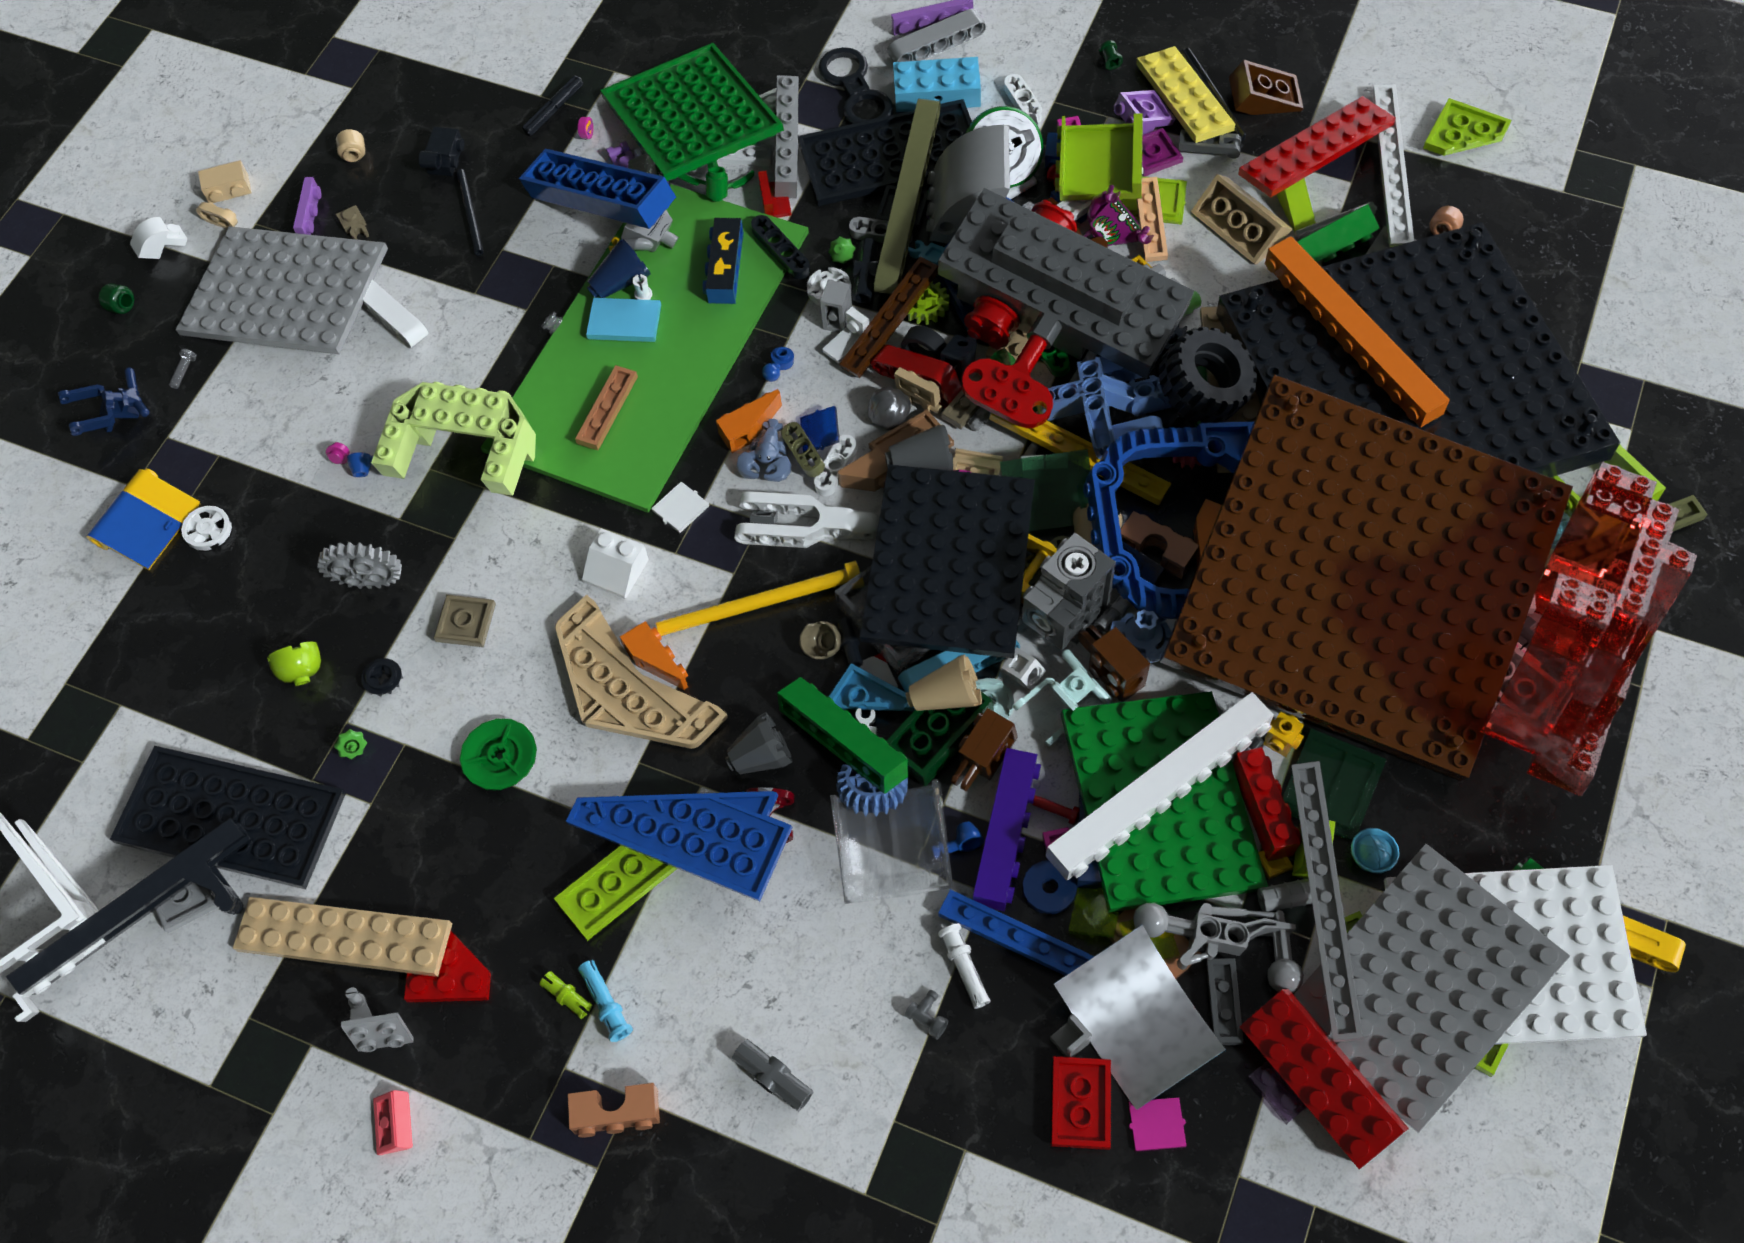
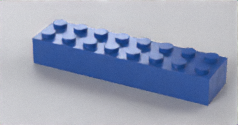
[519,148,676,229]

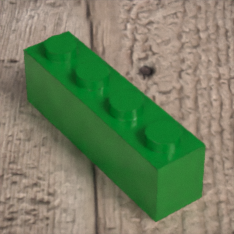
[1297,204,1380,263]

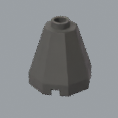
[725,712,792,774]

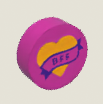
[578,117,593,139]

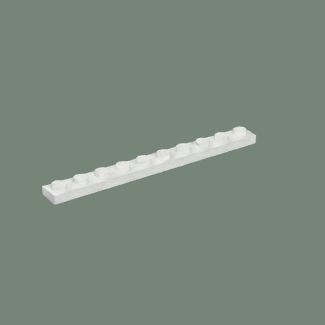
[1373,84,1414,248]

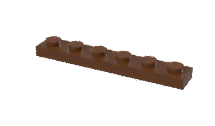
[839,256,938,378]

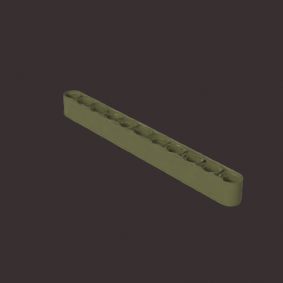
[874,99,940,294]

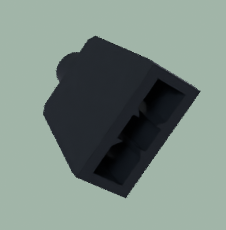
[940,335,977,387]

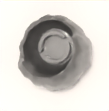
[868,387,911,430]

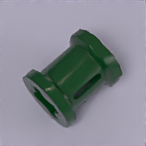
[1098,40,1123,70]

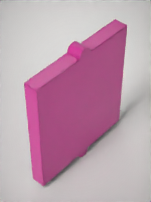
[1128,1097,1186,1151]

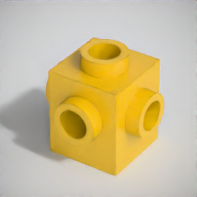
[1263,712,1304,757]

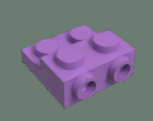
[1114,90,1176,134]

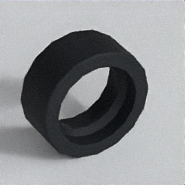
[901,326,947,360]

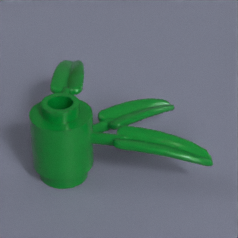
[678,161,755,202]

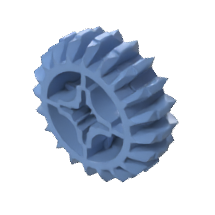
[836,765,908,817]

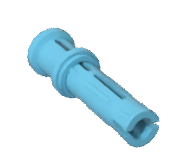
[578,960,633,1042]

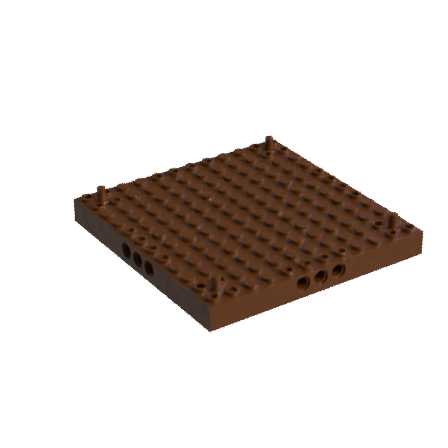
[1160,375,1573,781]

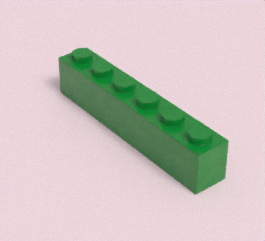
[777,677,908,794]

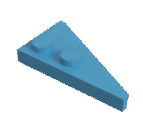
[829,663,915,711]

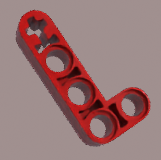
[871,345,962,409]

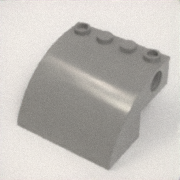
[926,124,1010,244]

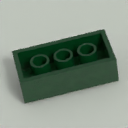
[887,692,994,787]

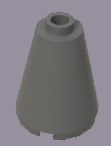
[884,424,953,471]

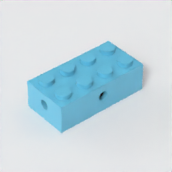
[893,57,981,113]

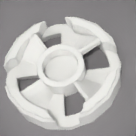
[807,267,852,307]
[181,506,232,551]

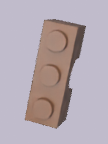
[1121,511,1199,579]
[568,1083,660,1138]

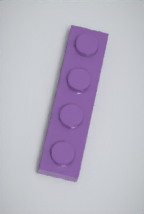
[891,0,973,36]

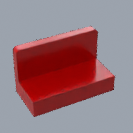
[758,171,791,218]

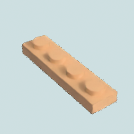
[1136,177,1168,262]

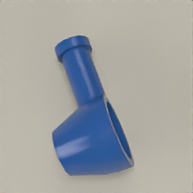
[347,452,374,477]
[933,822,984,860]

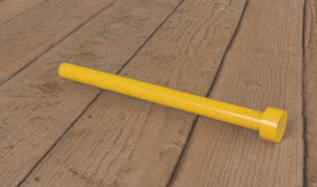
[656,560,863,636]

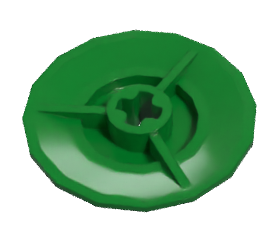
[460,719,537,790]

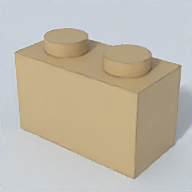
[198,160,252,203]

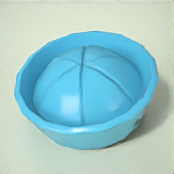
[1351,828,1399,873]

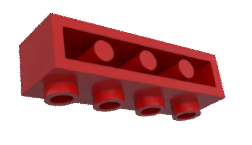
[1233,747,1301,862]

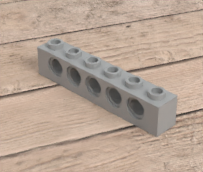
[775,75,799,198]

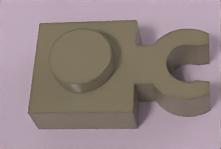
[336,205,369,240]

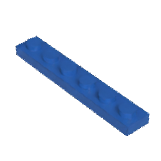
[938,889,1094,976]

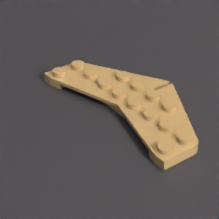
[555,594,728,749]

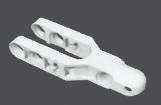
[734,492,879,548]

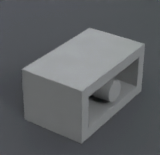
[820,280,852,333]

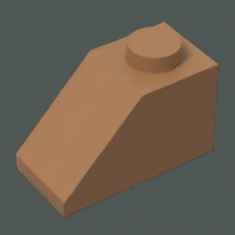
[838,447,888,492]

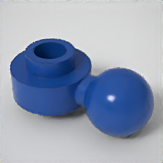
[762,347,794,382]

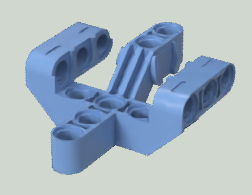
[1036,356,1175,460]

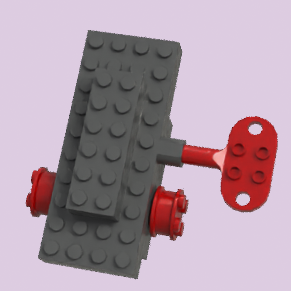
[938,188,1194,428]

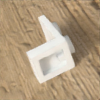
[823,307,869,363]

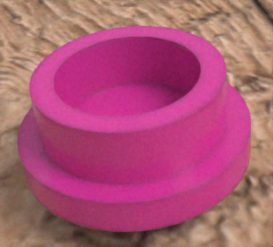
[326,442,350,464]

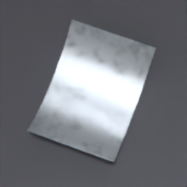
[1054,925,1226,1110]

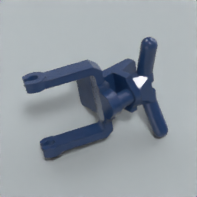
[58,367,149,436]

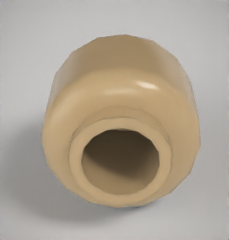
[336,129,365,162]

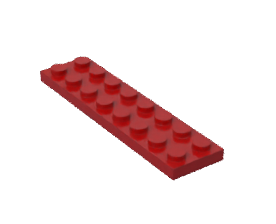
[1238,96,1396,198]

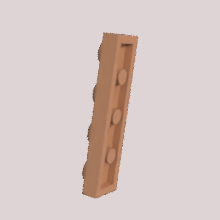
[575,365,638,450]

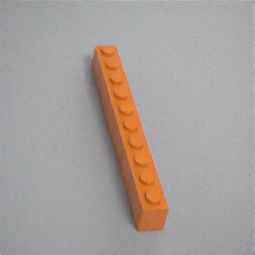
[1265,236,1450,428]

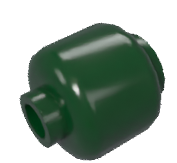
[99,283,135,314]

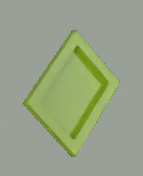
[1120,176,1187,225]

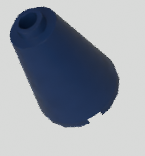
[587,239,651,298]

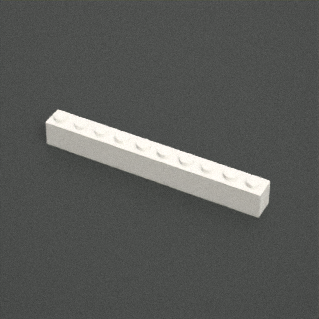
[1046,692,1274,881]

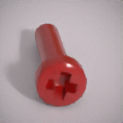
[1032,795,1079,825]

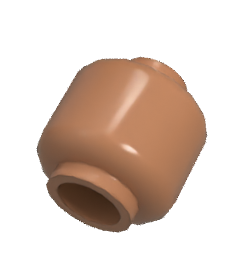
[1430,205,1464,235]

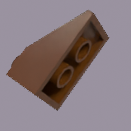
[1229,60,1304,115]

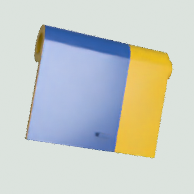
[86,468,200,570]

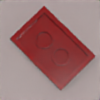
[1051,1056,1111,1150]

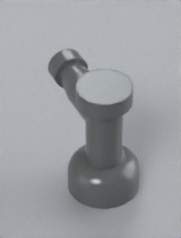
[905,990,948,1040]

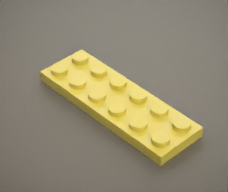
[1136,46,1235,143]

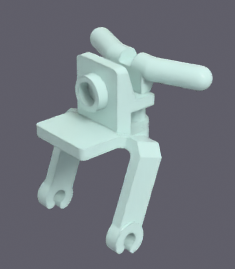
[1012,649,1113,747]

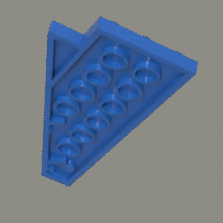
[566,791,793,902]

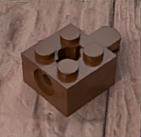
[1078,625,1150,702]
[951,708,1018,791]

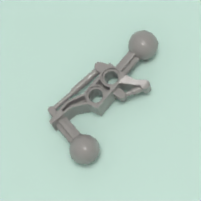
[1133,903,1304,993]

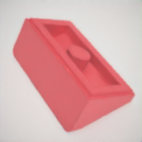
[373,1090,413,1155]

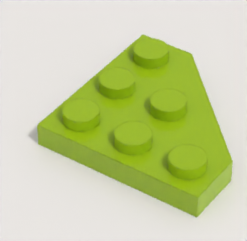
[1423,98,1512,156]

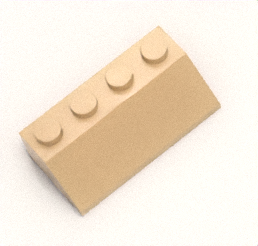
[1191,174,1292,264]

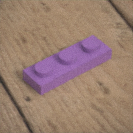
[293,177,321,235]

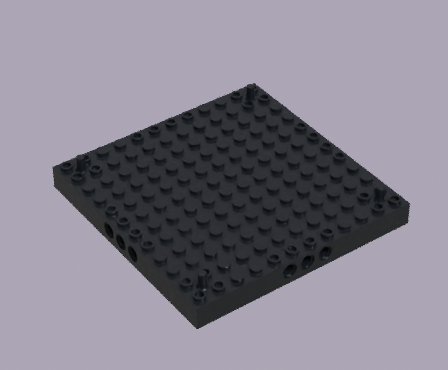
[1216,222,1621,477]

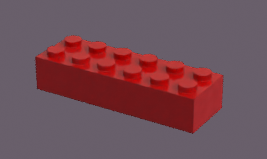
[1239,989,1409,1170]

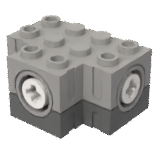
[1022,533,1116,651]

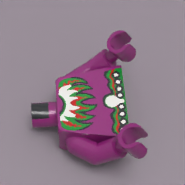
[1082,185,1154,246]

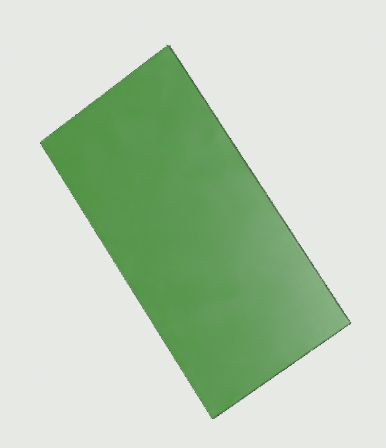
[481,183,809,513]

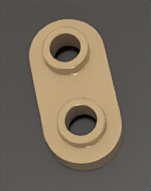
[196,202,238,229]

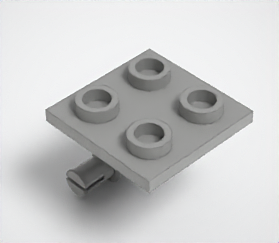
[341,987,414,1052]

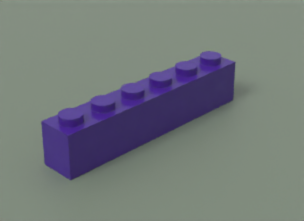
[973,748,1041,912]

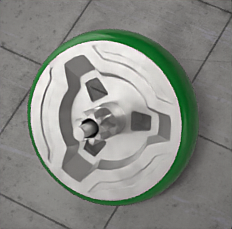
[965,106,1044,188]

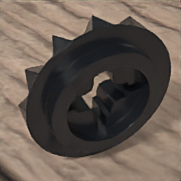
[361,658,403,697]

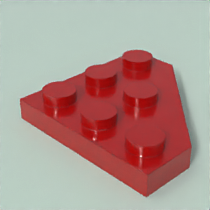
[404,931,491,1002]

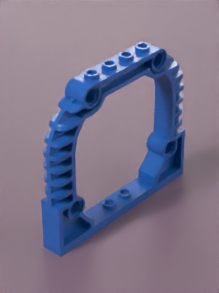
[1083,421,1254,619]

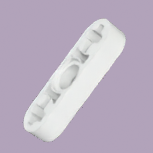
[1004,74,1042,123]
[814,435,857,496]

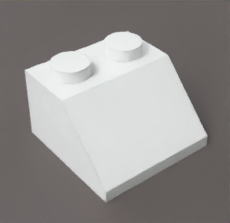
[582,528,649,599]

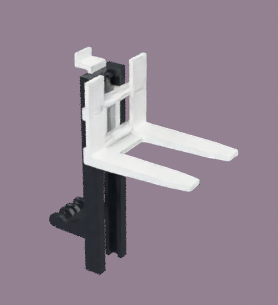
[0,813,252,1022]

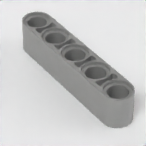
[887,9,986,62]

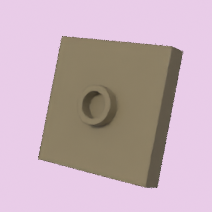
[434,594,496,648]

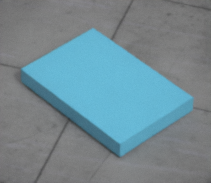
[586,298,661,342]

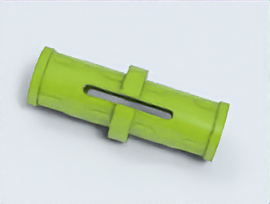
[540,971,593,1019]

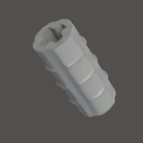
[1257,878,1312,912]

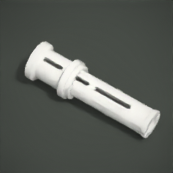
[938,923,991,1009]

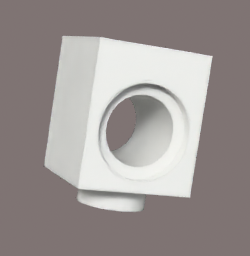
[1002,647,1046,691]

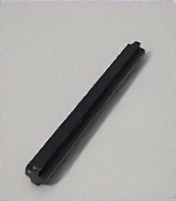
[1180,48,1246,141]

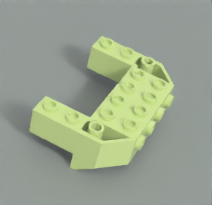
[371,382,536,496]

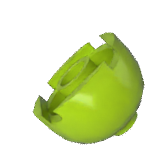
[267,641,321,686]

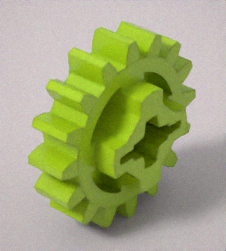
[907,281,949,325]

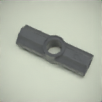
[732,1039,814,1112]

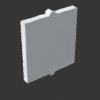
[651,482,709,533]

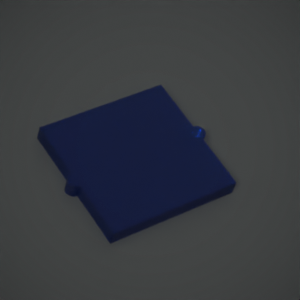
[800,406,840,453]

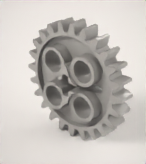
[317,542,402,589]

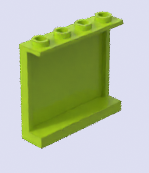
[1055,113,1143,201]

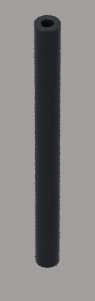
[456,169,484,256]

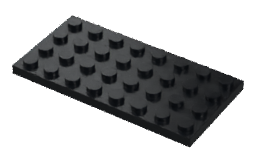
[798,99,972,206]
[110,745,346,890]

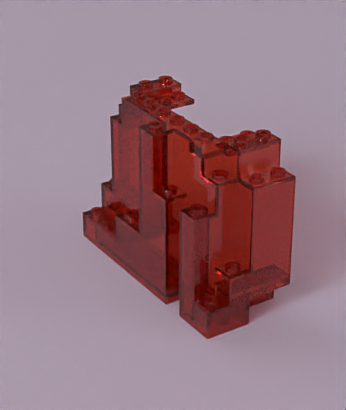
[1480,462,1697,796]

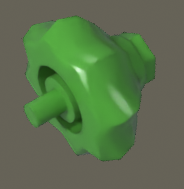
[828,236,856,265]
[334,729,367,760]

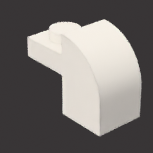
[130,217,187,259]

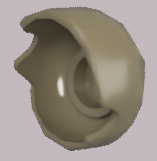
[800,621,841,659]

